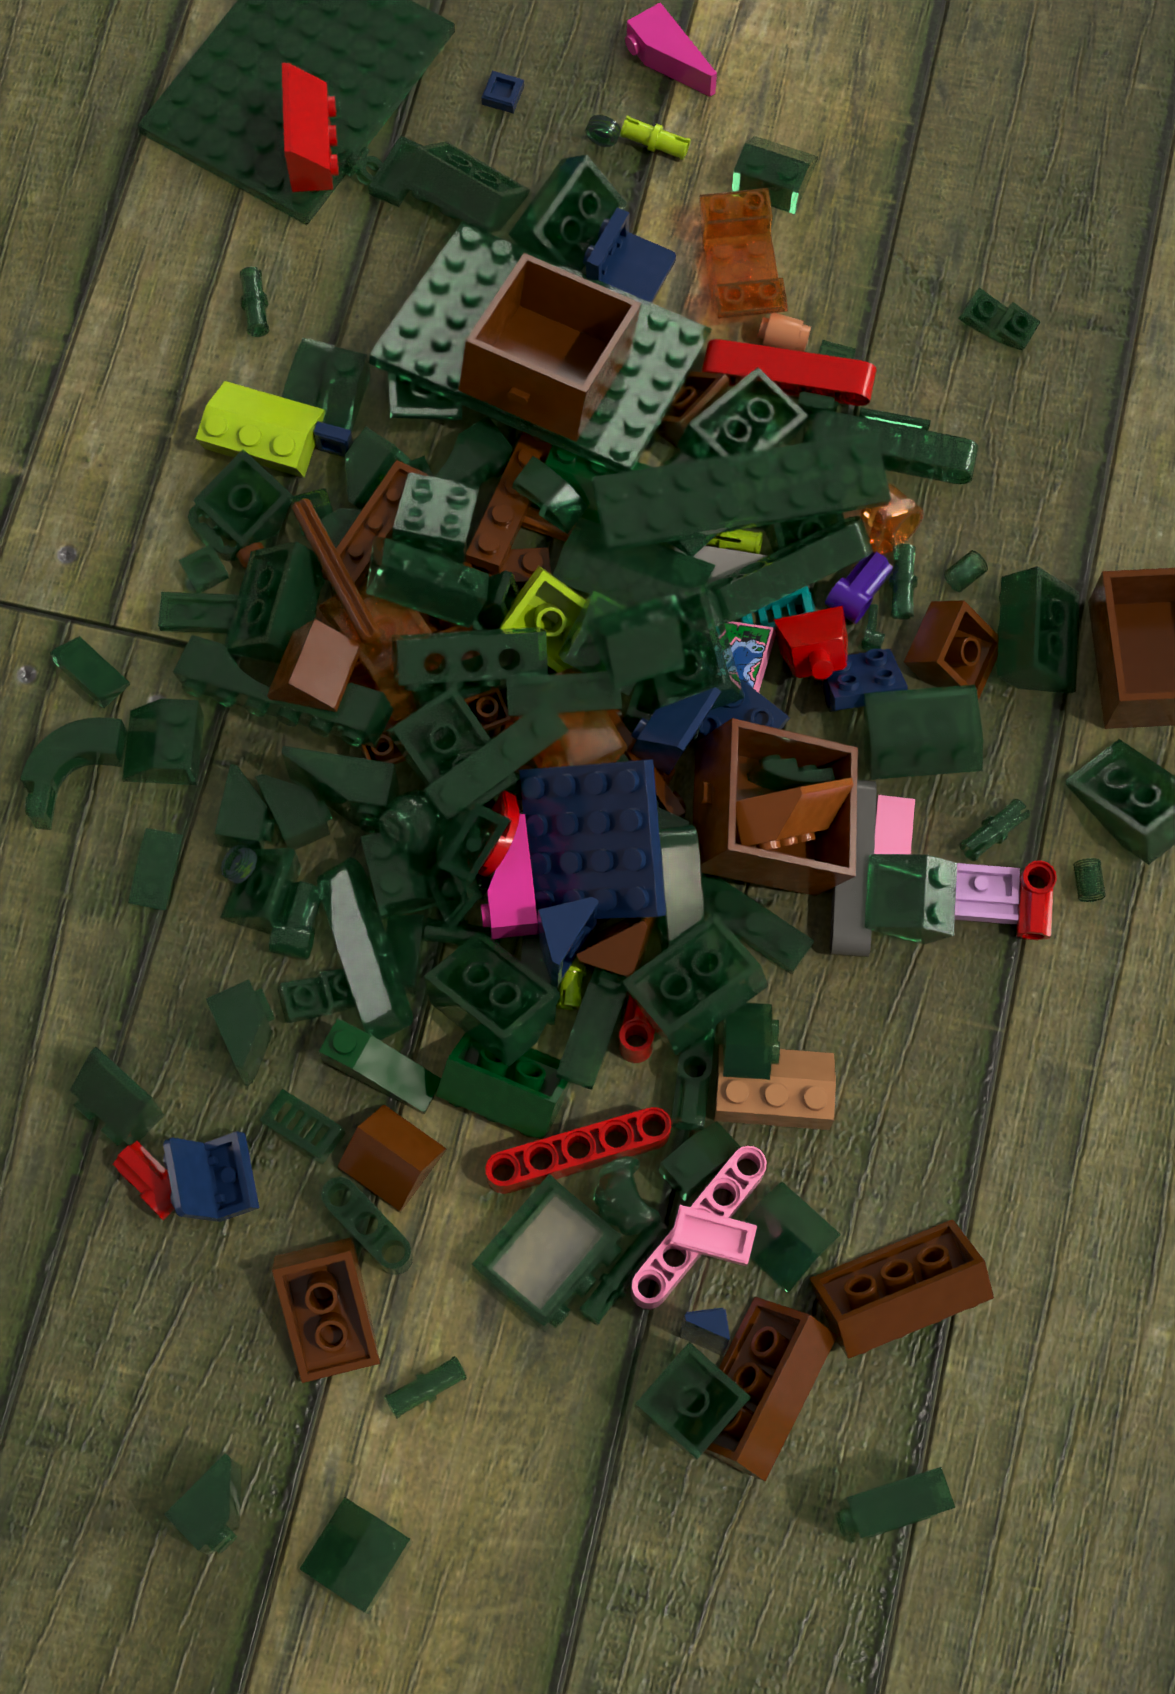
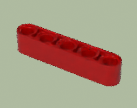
[701,339,877,406]
[485,1107,671,1194]

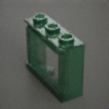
[471,1174,623,1332]

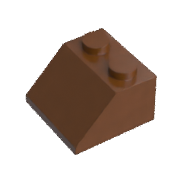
[904,600,1004,702]

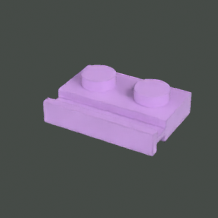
[941,862,1020,925]

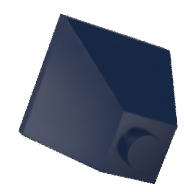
[631,687,721,776]

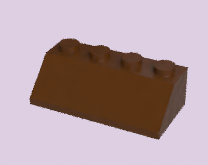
[809,1219,994,1359]
[682,1297,837,1481]

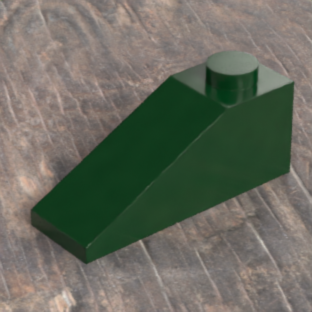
[319,1018,441,1114]

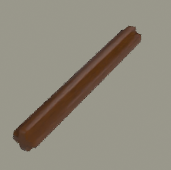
[292,498,381,645]

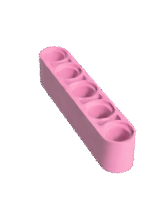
[631,1146,767,1309]

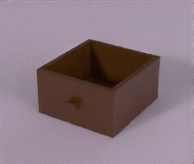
[458,253,642,442]
[1088,568,1175,729]
[691,718,858,896]

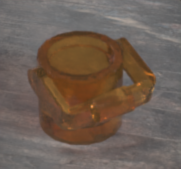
[860,483,924,555]

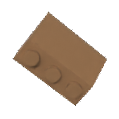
[714,1044,836,1130]

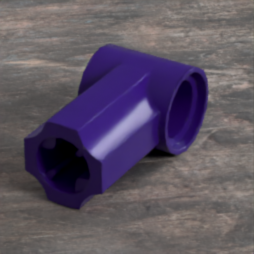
[825,551,893,624]

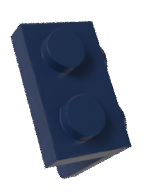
[583,207,676,309]
[163,1131,260,1222]

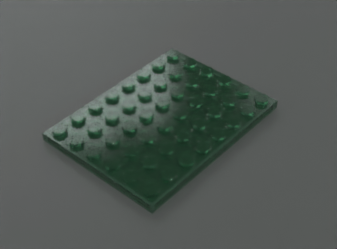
[138,0,455,225]
[369,222,712,477]

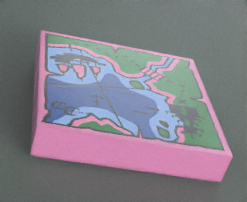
[685,617,776,693]

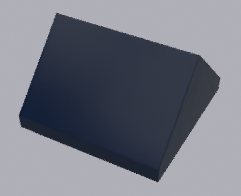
[537,897,599,987]

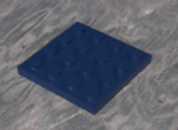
[519,759,666,919]

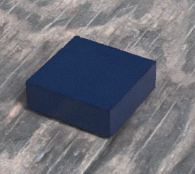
[481,71,524,114]
[313,421,354,458]

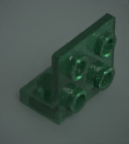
[392,473,479,569]

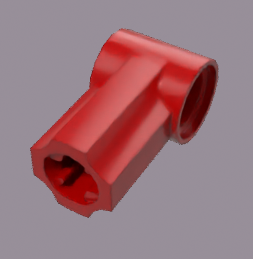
[1016,860,1057,941]
[619,981,665,1063]
[113,1141,175,1221]

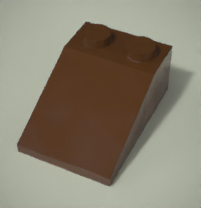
[272,1237,380,1383]

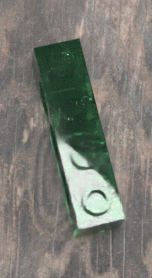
[392,627,548,691]

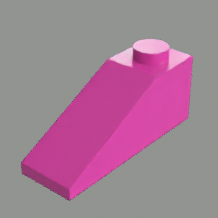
[625,3,717,97]
[481,814,538,939]

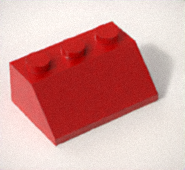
[282,63,339,192]

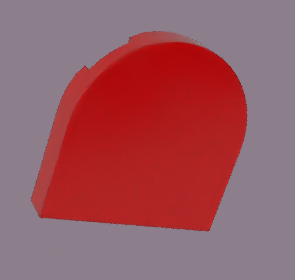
[467,790,520,877]

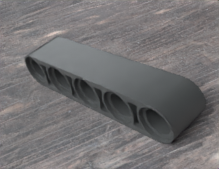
[830,780,877,957]

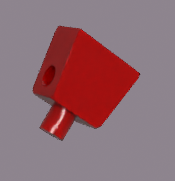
[774,606,848,679]

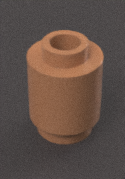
[758,312,811,352]

